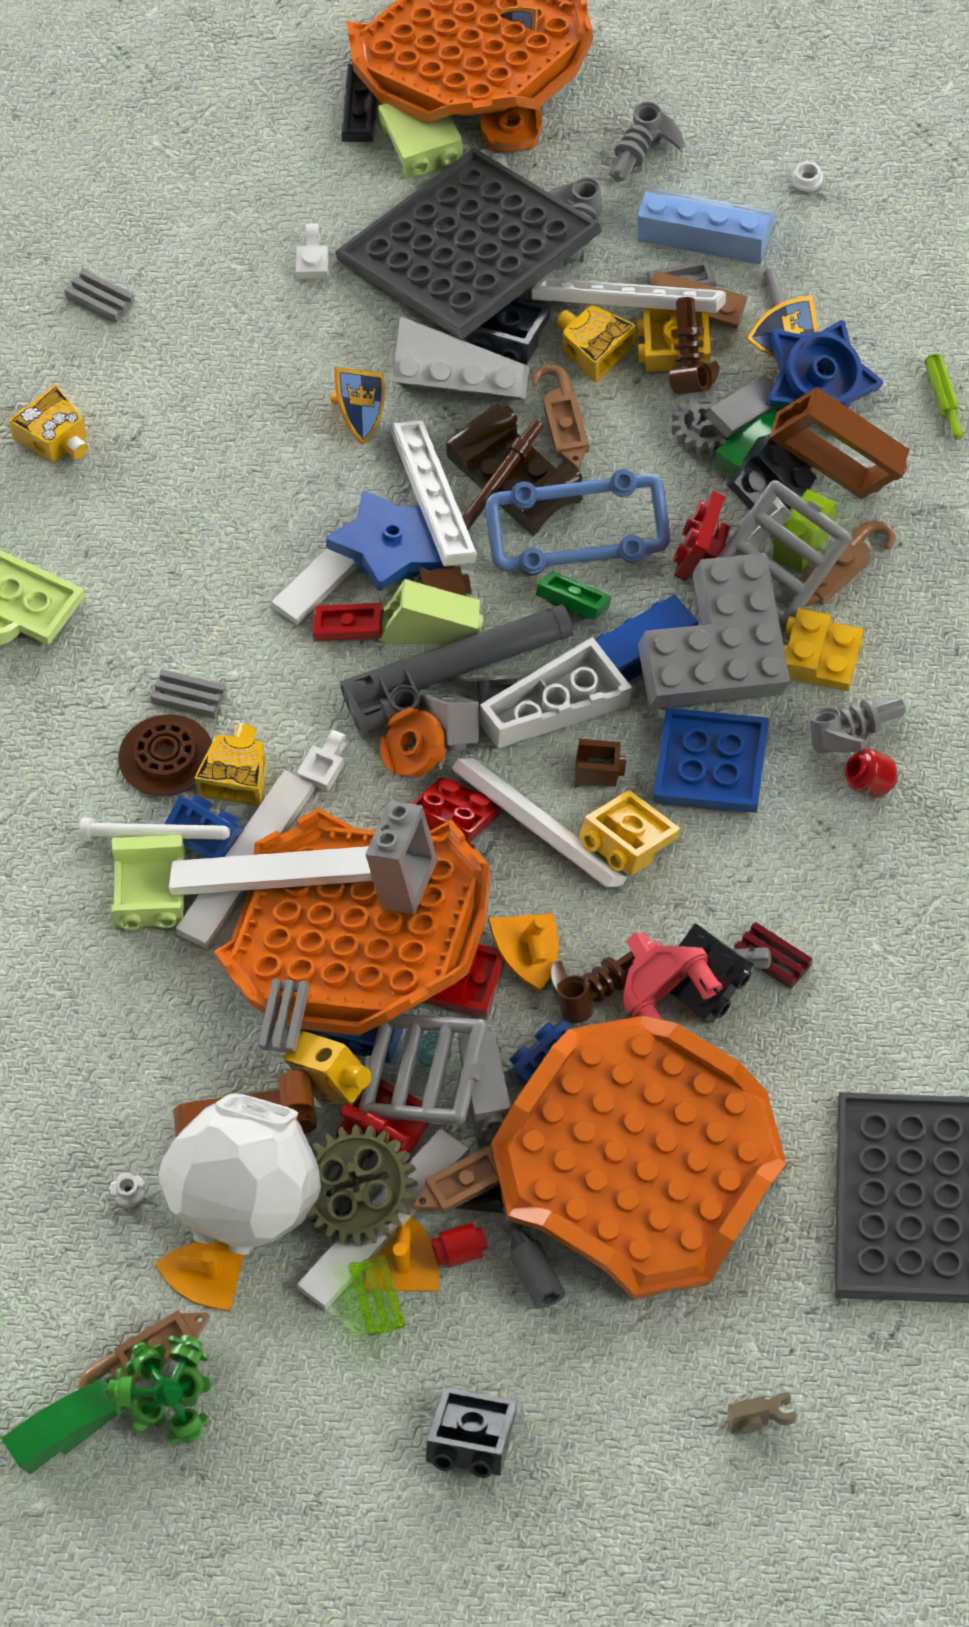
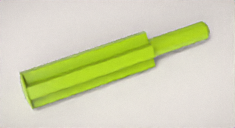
[924,354,963,440]

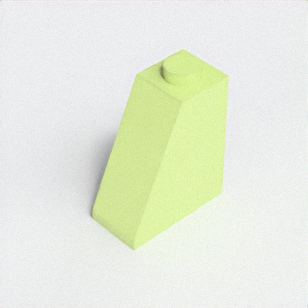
[378,579,483,645]

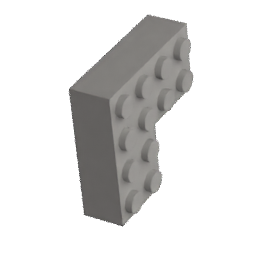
[638,553,790,709]

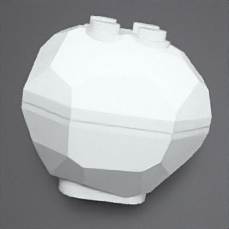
[159,1094,322,1255]

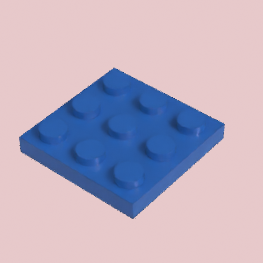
[653,707,769,813]

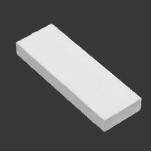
[271,549,358,625]

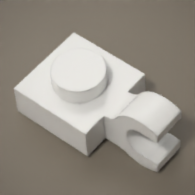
[296,223,329,279]
[297,730,347,792]

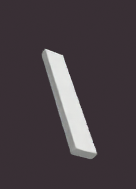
[532,278,726,313]
[390,420,477,566]
[452,758,628,887]
[176,770,315,949]
[169,846,373,896]
[297,1128,469,1311]

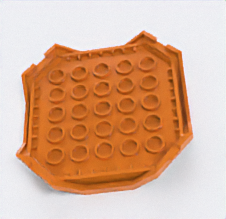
[347,0,593,124]
[214,808,491,1035]
[490,1016,786,1300]

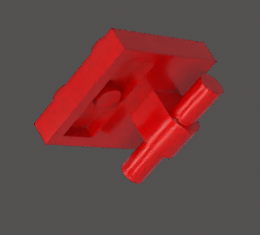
[673,491,730,581]
[411,777,501,849]
[422,944,505,1018]
[336,1079,431,1156]

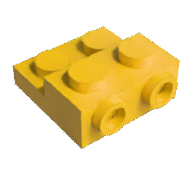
[637,308,711,372]
[783,608,864,691]
[579,790,681,877]

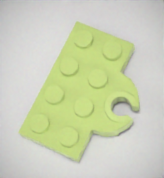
[0,550,85,646]

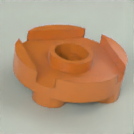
[480,107,542,152]
[380,708,446,778]

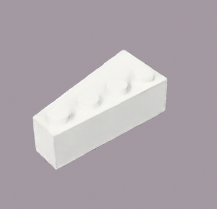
[479,637,632,748]

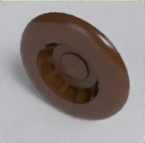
[118,714,212,796]

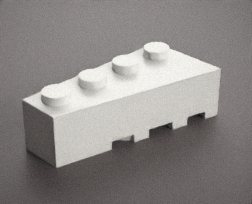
[392,316,529,399]

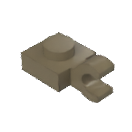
[727,1393,797,1434]

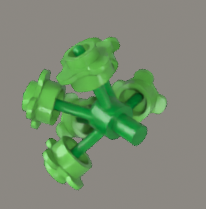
[106,1335,212,1444]

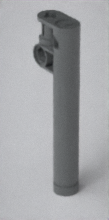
[340,604,573,740]

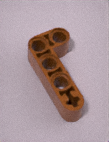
[173,1071,317,1137]

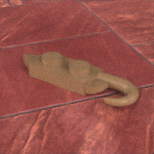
[531,364,589,470]
[798,520,896,607]
[413,1145,500,1214]
[79,1310,210,1389]

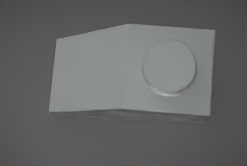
[419,693,479,750]

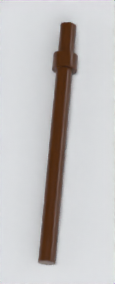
[462,419,544,530]

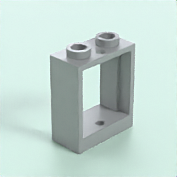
[365,800,438,914]
[458,1031,511,1147]

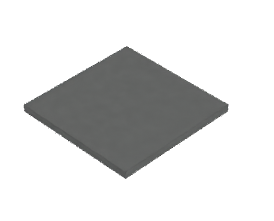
[335,148,602,340]
[835,1092,969,1303]

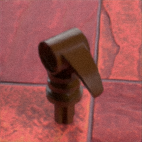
[669,297,720,395]
[551,951,635,1024]

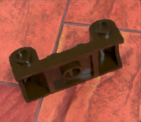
[446,404,583,536]

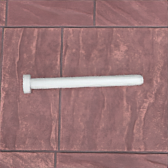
[79,818,230,842]

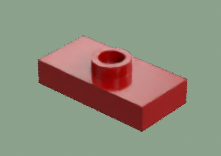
[313,603,384,641]

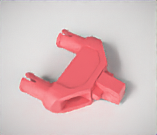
[623,932,722,1020]

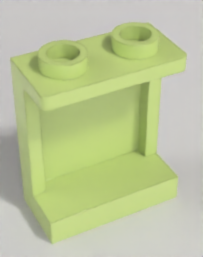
[378,103,464,179]
[111,835,186,930]

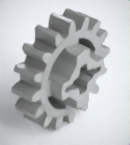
[672,391,736,458]

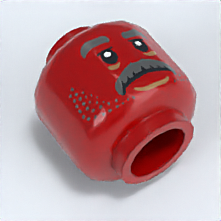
[845,749,897,798]

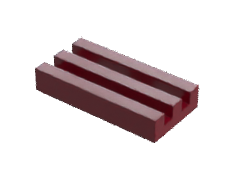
[734,922,813,989]

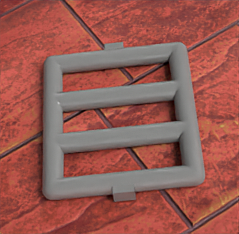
[717,480,852,627]
[359,1014,487,1125]

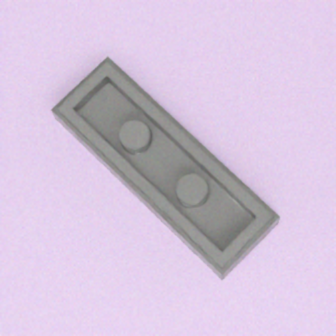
[705,375,777,438]

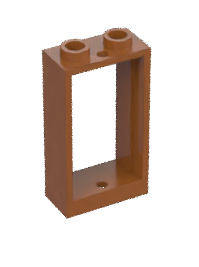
[769,387,910,499]

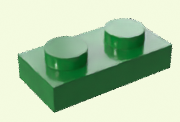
[536,571,612,621]

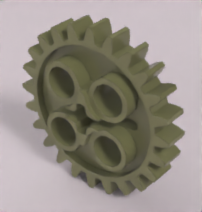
[306,1125,418,1246]

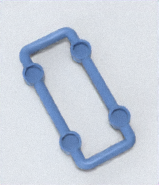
[485,469,670,576]

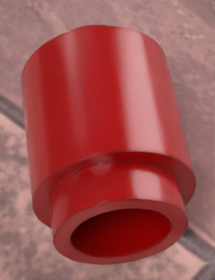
[431,1222,488,1268]

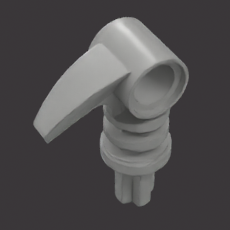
[609,101,684,183]
[548,177,602,264]
[809,697,906,753]

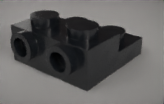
[467,297,551,364]
[727,434,817,510]
[670,923,754,1023]
[426,1387,518,1478]

